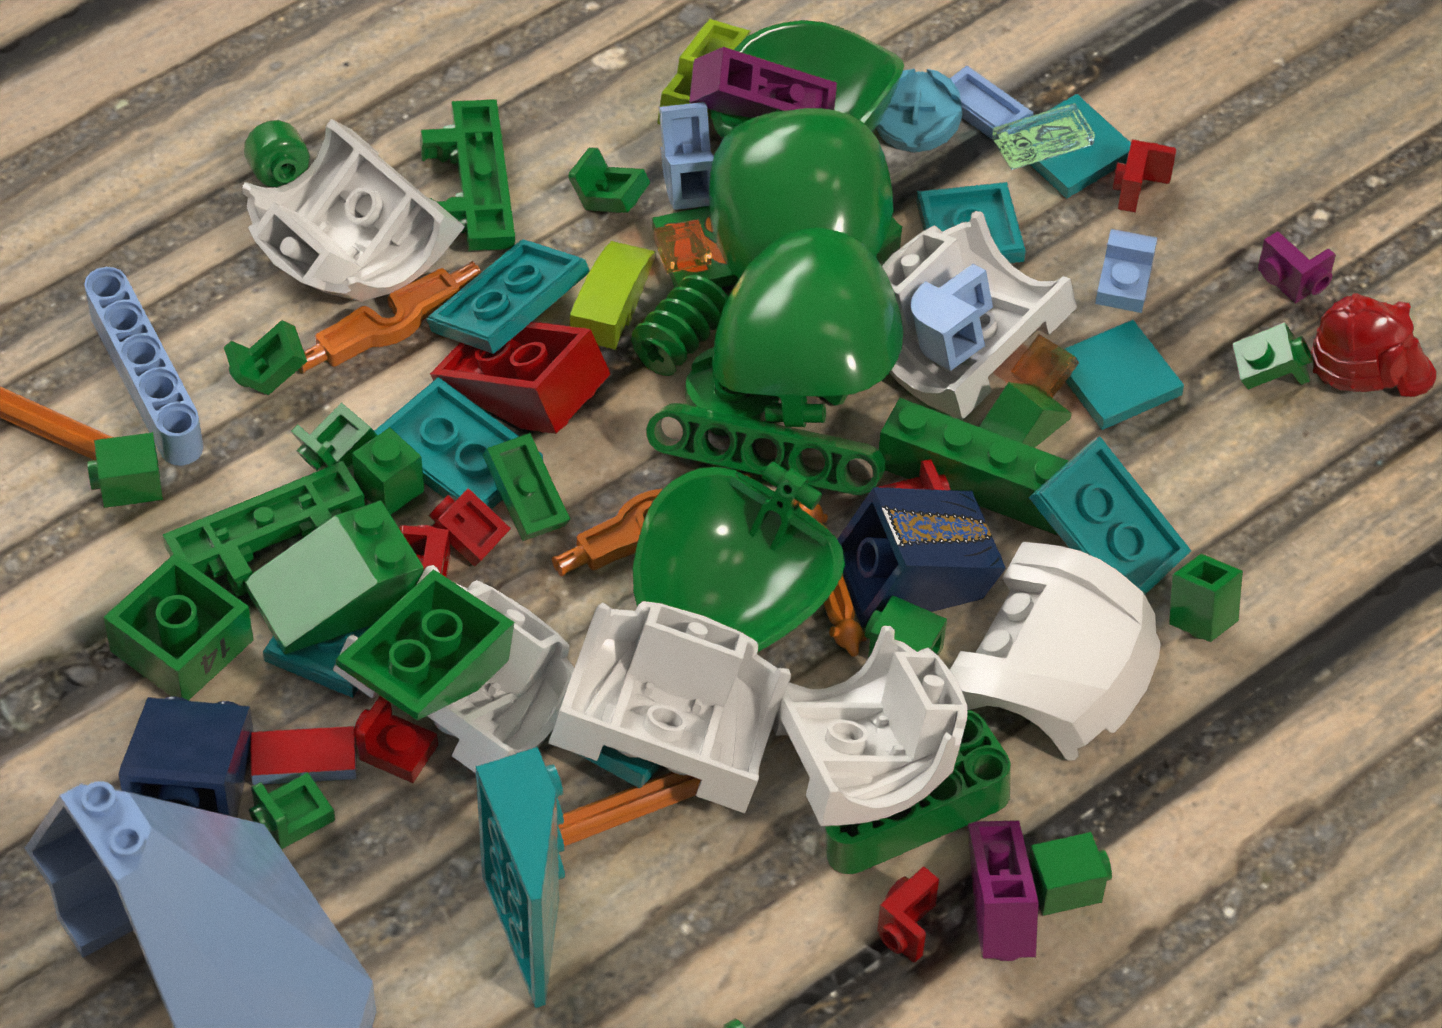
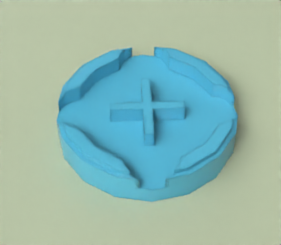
[876,69,963,152]

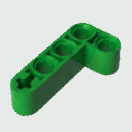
[825,710,1011,874]

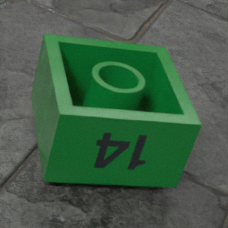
[103,553,254,701]

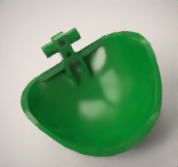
[711,20,904,140]
[709,108,893,279]
[712,227,904,427]
[633,461,845,653]

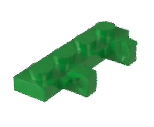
[420,99,515,251]
[162,461,365,597]

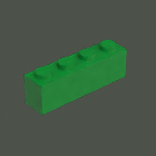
[879,397,1069,535]

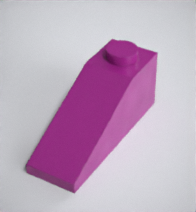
[689,47,837,118]
[967,820,1038,961]

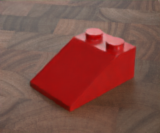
[430,322,611,434]

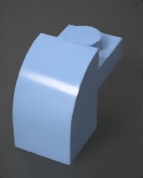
[659,102,714,210]
[1095,229,1158,313]
[911,264,993,371]

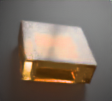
[654,219,712,274]
[1011,334,1079,398]

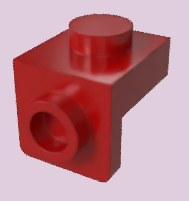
[1112,139,1177,213]
[877,866,939,963]

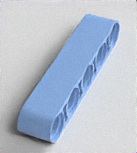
[84,267,203,466]

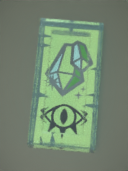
[992,103,1095,170]

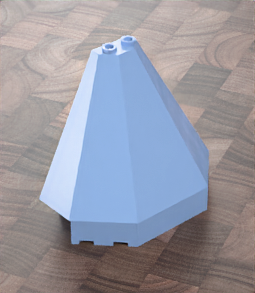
[25,781,376,1028]

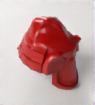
[1310,293,1437,397]

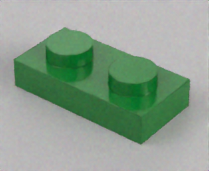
[482,433,570,542]

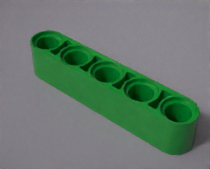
[646,403,885,495]

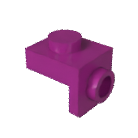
[1258,231,1336,304]

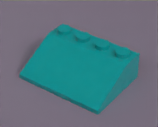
[475,747,565,1008]

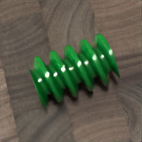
[631,275,728,376]

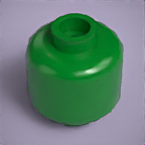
[244,120,310,188]

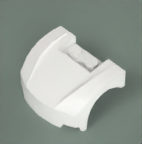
[242,119,465,302]
[882,211,1077,420]
[950,542,1161,761]
[333,565,574,773]
[548,601,791,813]
[772,626,967,826]

